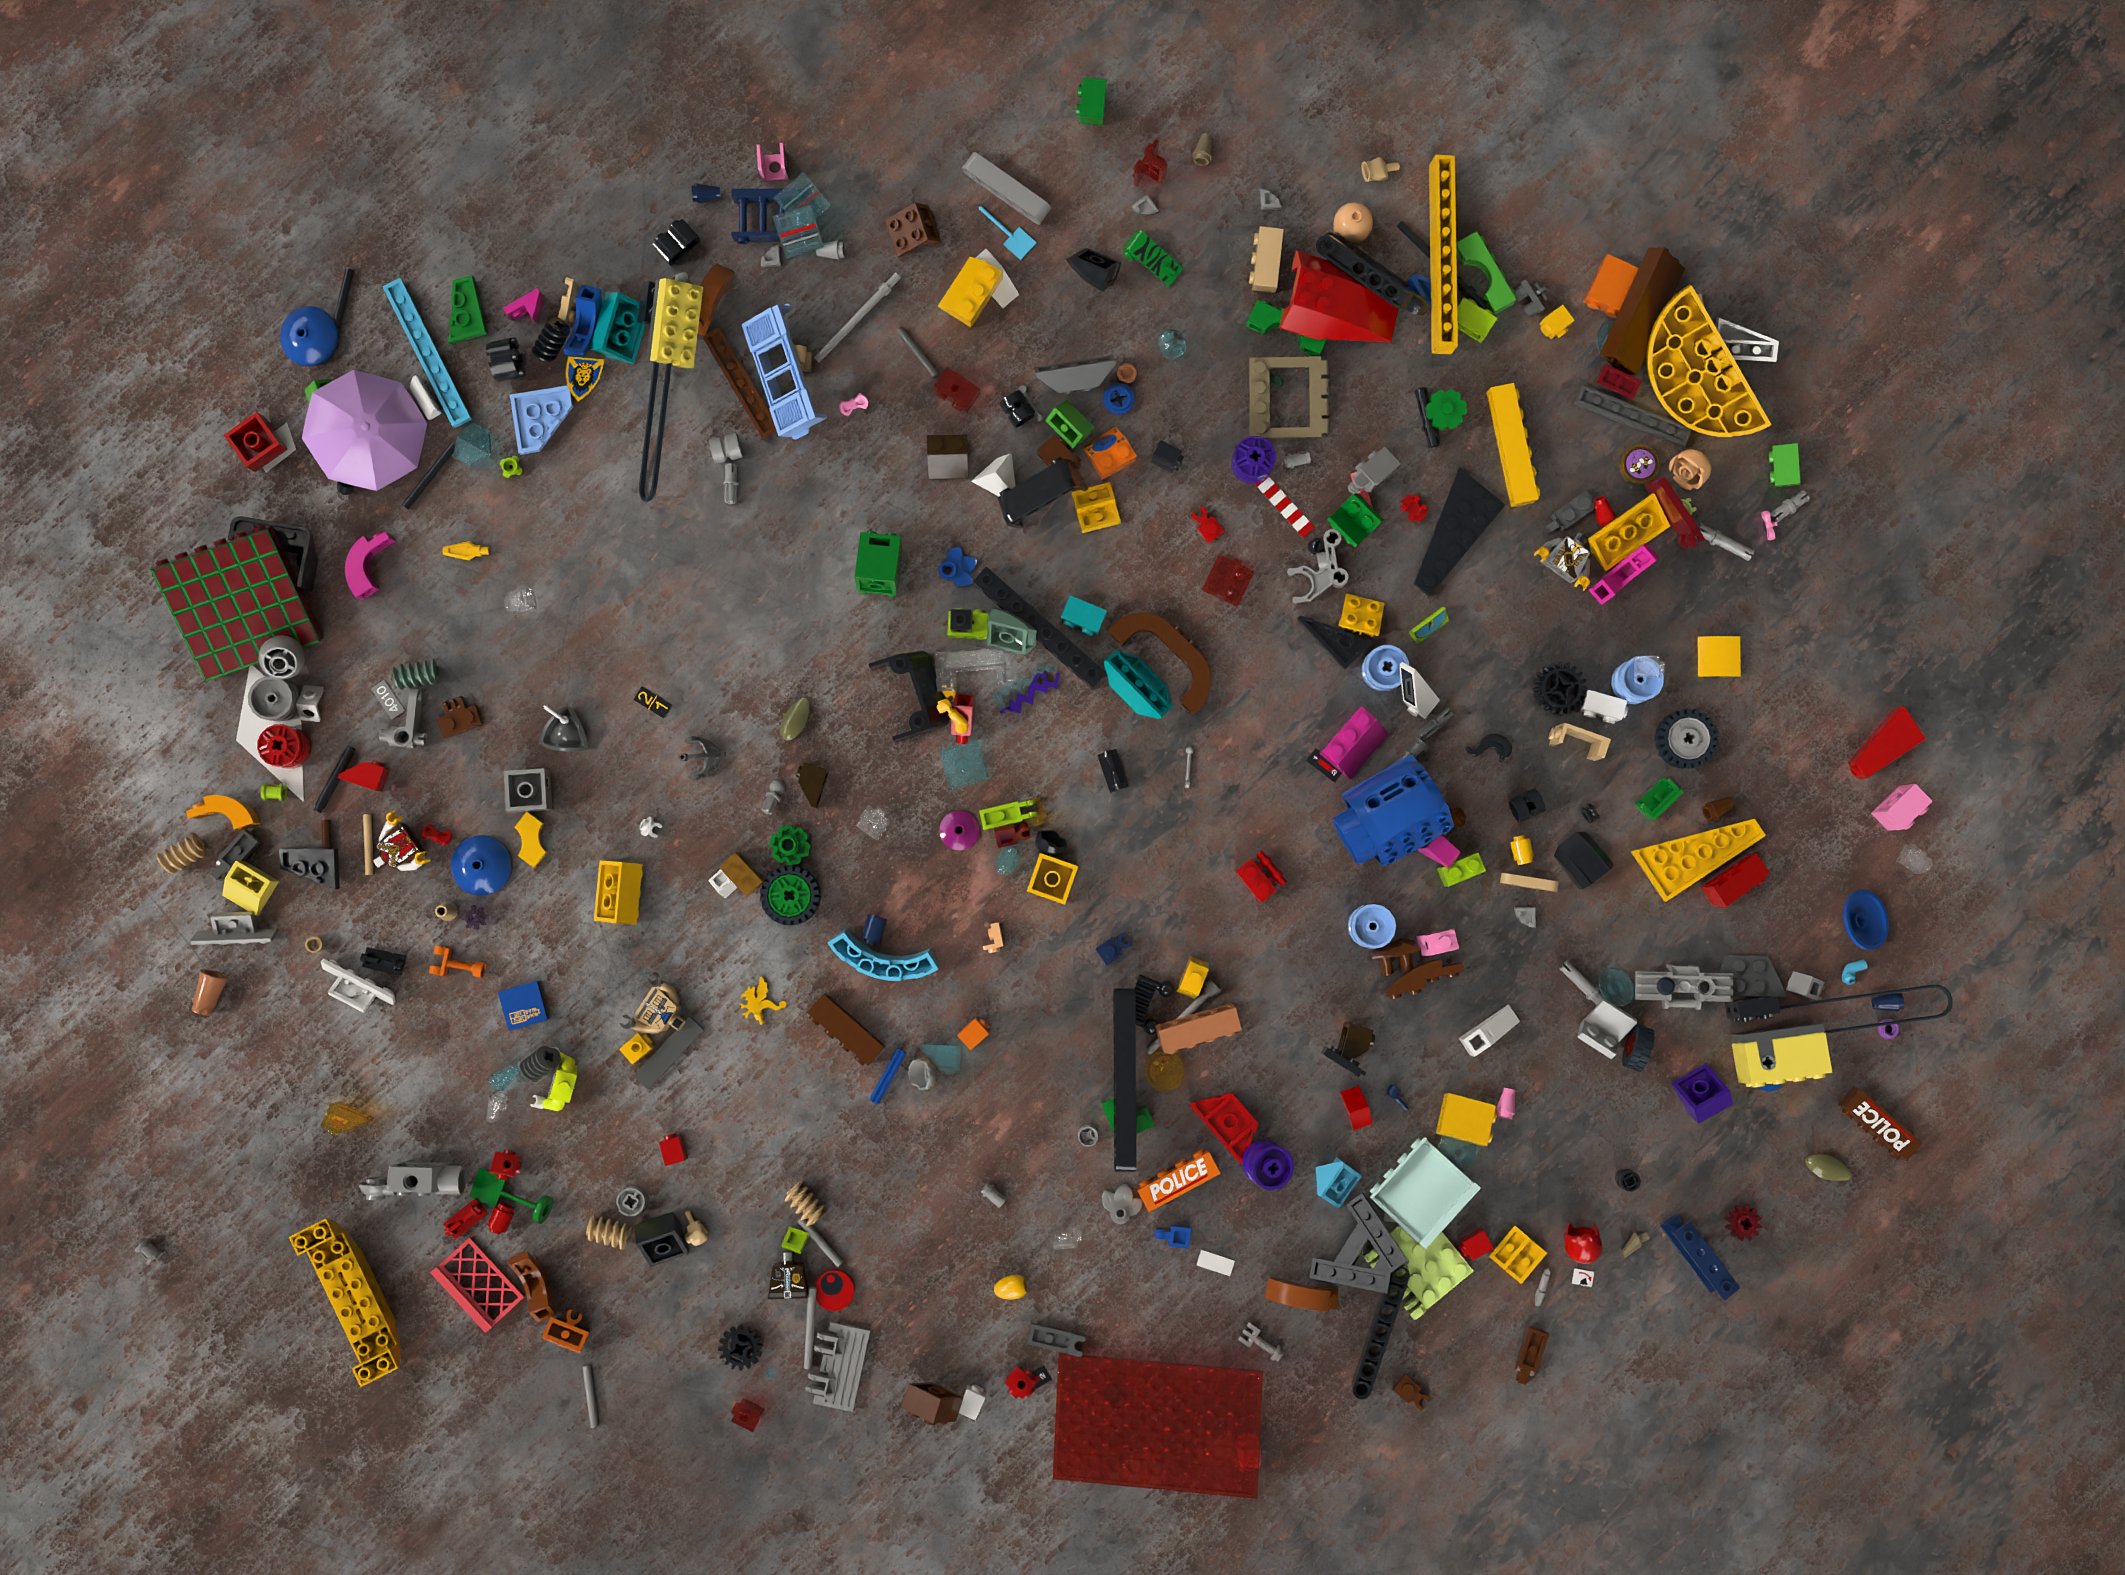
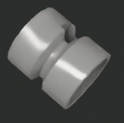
[709,432,743,464]

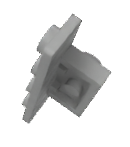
[190,911,278,946]

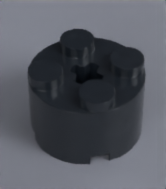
[486,337,526,382]

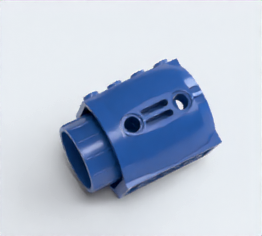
[1332,754,1454,867]

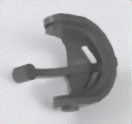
[678,736,726,780]

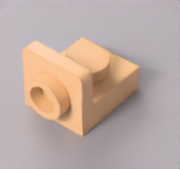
[983,922,1004,953]

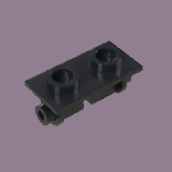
[1097,749,1129,793]
[360,947,406,975]

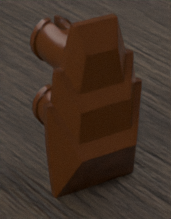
[1369,938,1421,976]

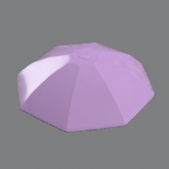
[302,370,428,491]

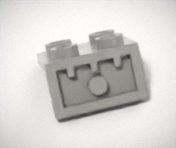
[1578,999,1637,1059]

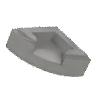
[1260,189,1282,211]
[1131,195,1159,216]
[761,245,781,268]
[1514,907,1536,928]

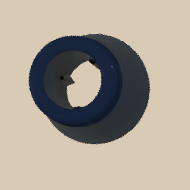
[692,183,721,204]
[1871,993,1905,1012]

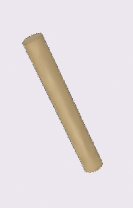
[363,814,374,875]

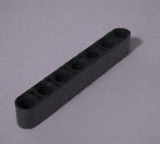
[1352,1265,1410,1400]

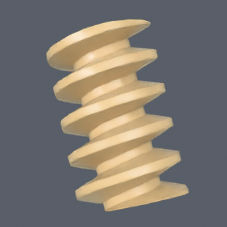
[157,833,206,874]
[784,1180,827,1227]
[586,1214,632,1250]

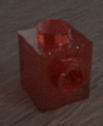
[730,1398,765,1432]

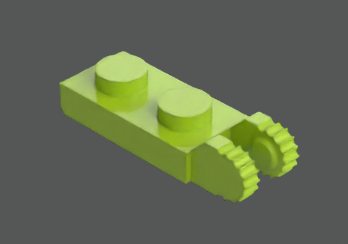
[979,799,1038,830]

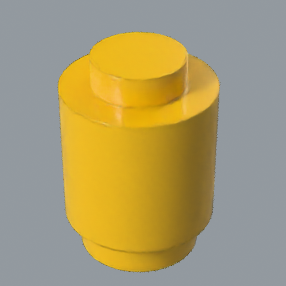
[1510,835,1534,865]

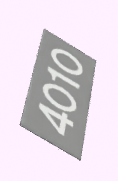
[371,680,405,720]

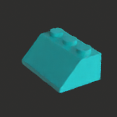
[589,292,646,364]

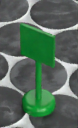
[469,1168,553,1224]

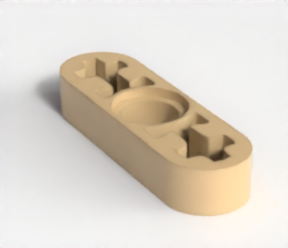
[1500,873,1559,892]

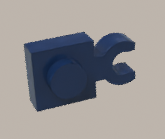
[1095,932,1132,965]

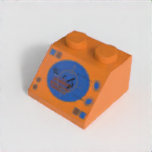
[1082,427,1137,481]

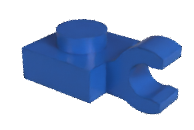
[1154,1225,1191,1249]

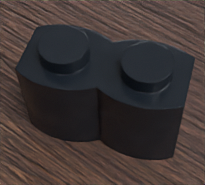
[653,219,700,266]
[1151,440,1184,473]

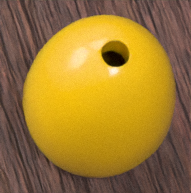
[994,1274,1028,1300]

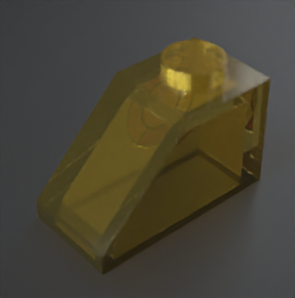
[321,1102,374,1135]

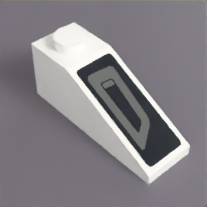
[1399,662,1440,718]

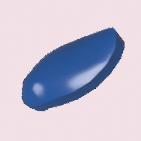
[1408,275,1431,308]

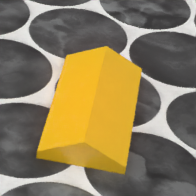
[1588,493,1670,571]

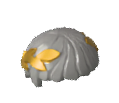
[908,1058,937,1090]

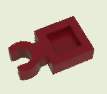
[994,823,1031,848]

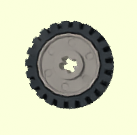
[1655,709,1719,769]

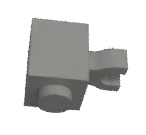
[1786,971,1825,1001]

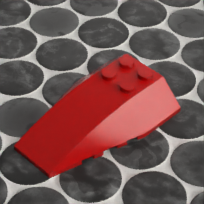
[1279,250,1398,343]

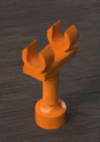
[429,946,487,978]

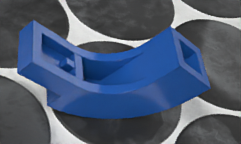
[564,284,602,357]

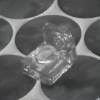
[1634,655,1665,679]
[1053,1224,1082,1250]

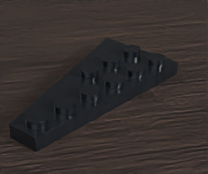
[1413,467,1505,597]

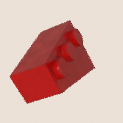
[1701,853,1770,908]

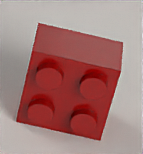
[224,412,288,472]

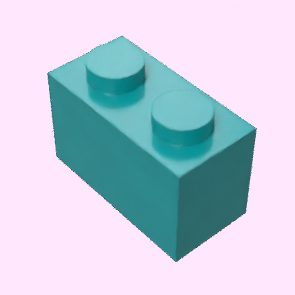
[1061,596,1107,636]

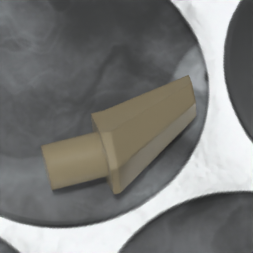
[1622,1232,1650,1258]

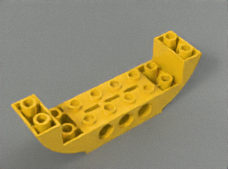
[289,1218,401,1387]

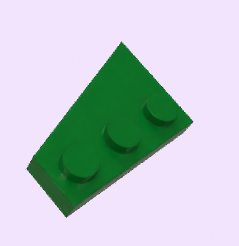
[447,275,488,344]

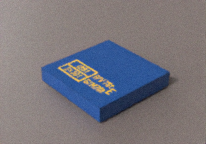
[498,981,549,1031]

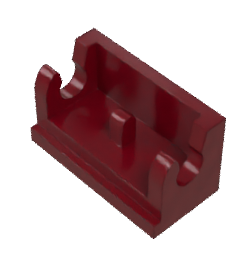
[1595,364,1642,399]

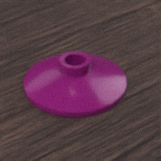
[939,810,979,850]

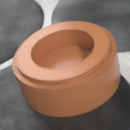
[1117,363,1137,384]

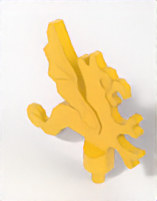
[740,976,787,1025]

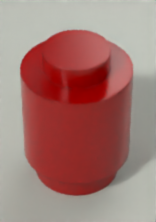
[487,1202,515,1235]

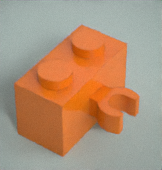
[542,1309,589,1354]

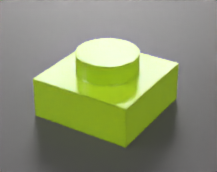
[782,1227,809,1254]

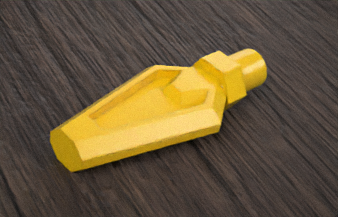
[442,541,490,561]

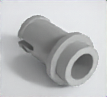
[1284,451,1311,469]
[980,1183,1007,1208]

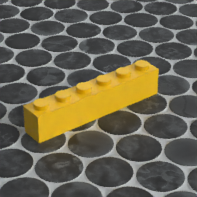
[1486,383,1540,507]

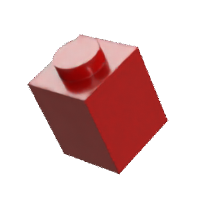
[659,1133,688,1166]
[1459,1228,1494,1261]

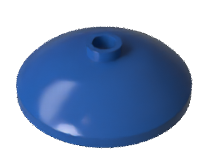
[280,306,339,366]
[451,835,512,896]
[1843,889,1889,950]

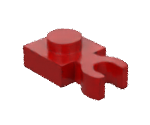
[1191,507,1225,544]

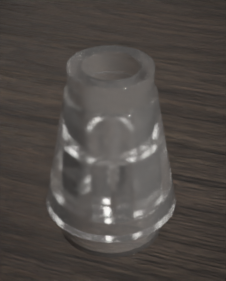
[485,1091,509,1124]

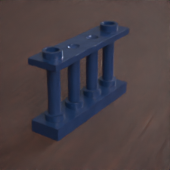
[731,188,813,244]
[1660,1214,1740,1301]

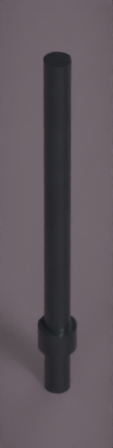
[1397,221,1487,308]

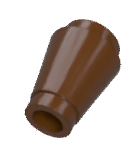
[1702,797,1734,821]

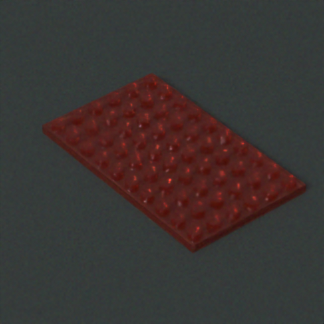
[1053,1353,1263,1499]

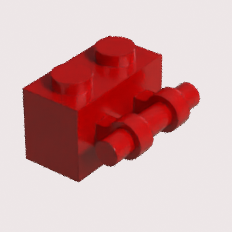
[1234,850,1287,903]

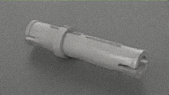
[1697,523,1754,561]
[1559,960,1612,1005]

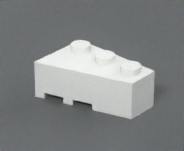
[1715,317,1779,362]

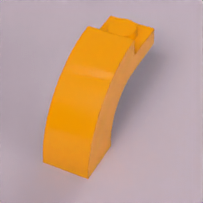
[186,795,261,830]

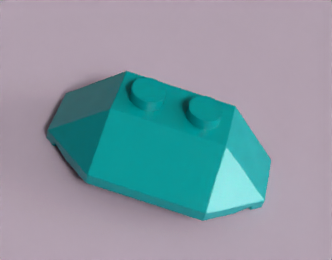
[1104,649,1173,719]

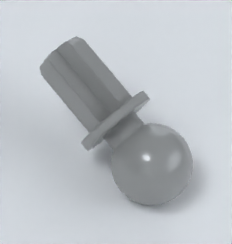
[761,780,785,814]

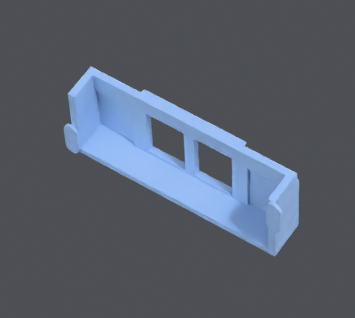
[741,304,827,439]

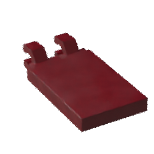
[1644,477,1705,549]

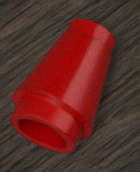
[1594,496,1616,527]

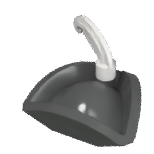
[540,705,588,752]

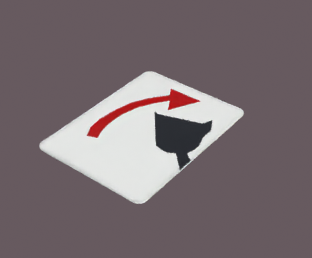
[1572,1269,1594,1287]

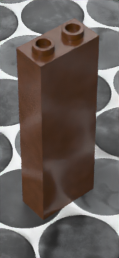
[1600,246,1685,375]

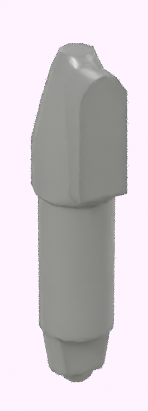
[1535,1268,1551,1306]

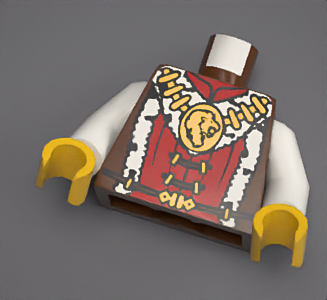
[373,810,431,871]

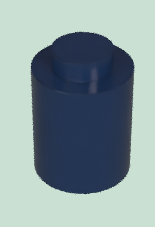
[861,914,887,945]

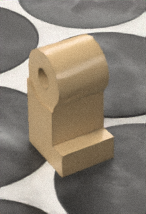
[794,345,812,372]

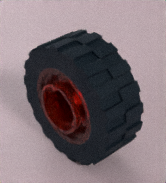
[1622,1024,1655,1072]

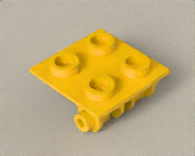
[1338,593,1385,637]

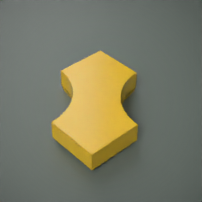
[514,812,547,868]

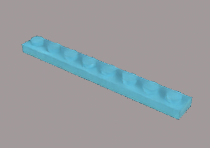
[382,278,472,428]

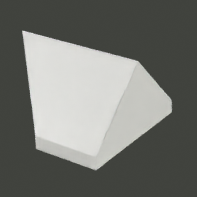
[971,454,1015,496]

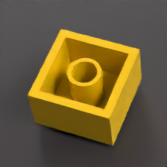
[1027,853,1078,905]

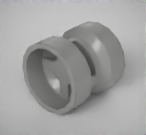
[1078,1124,1098,1147]

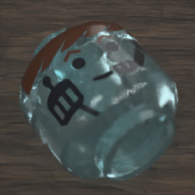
[1158,329,1186,360]

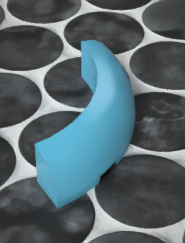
[827,928,939,981]

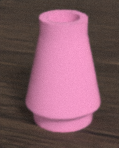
[1495,1088,1516,1119]

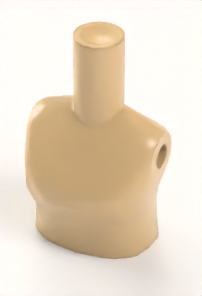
[1361,157,1400,182]

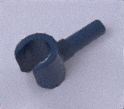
[1386,1085,1409,1111]

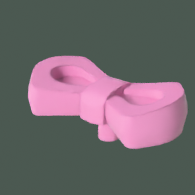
[839,393,868,416]
[1761,510,1777,540]

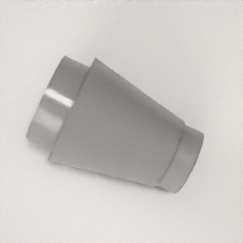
[816,240,846,260]

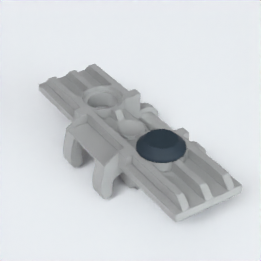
[1635,964,1733,1010]

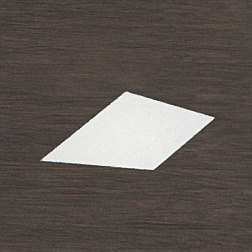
[236,665,304,802]

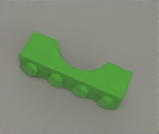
[1456,232,1516,315]

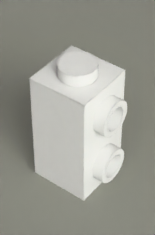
[1578,690,1628,724]

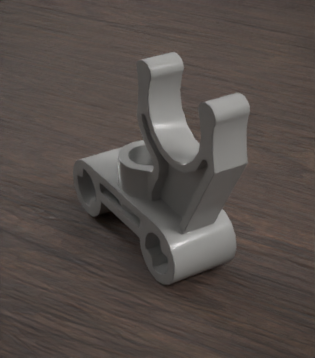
[1287,529,1348,605]

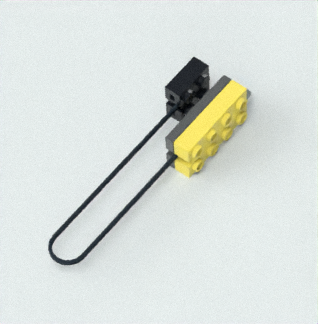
[638,272,703,502]

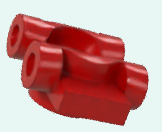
[1400,494,1428,523]

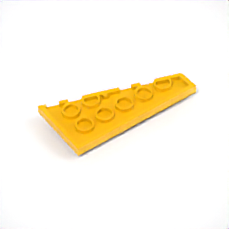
[1630,819,1766,902]

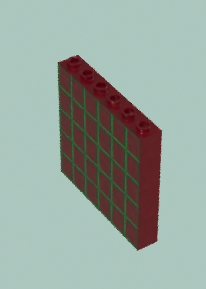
[150,524,323,682]

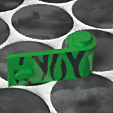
[1122,229,1184,287]

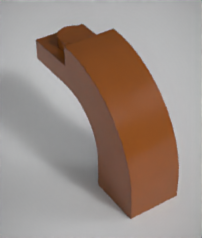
[698,263,735,336]
[508,1251,556,1322]
[1265,1278,1339,1311]

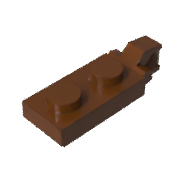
[1515,1325,1549,1385]

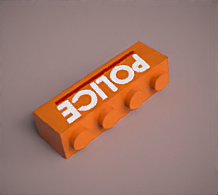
[1137,1149,1221,1212]

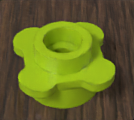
[500,456,522,478]

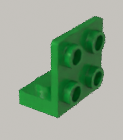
[1327,493,1384,547]

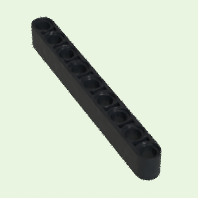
[1113,988,1137,1172]

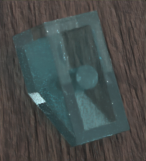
[920,1043,962,1074]

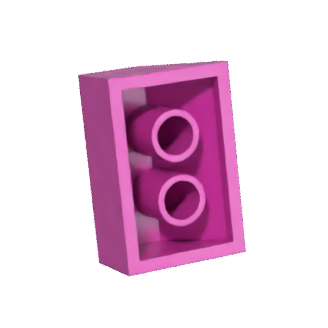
[1319,706,1389,780]

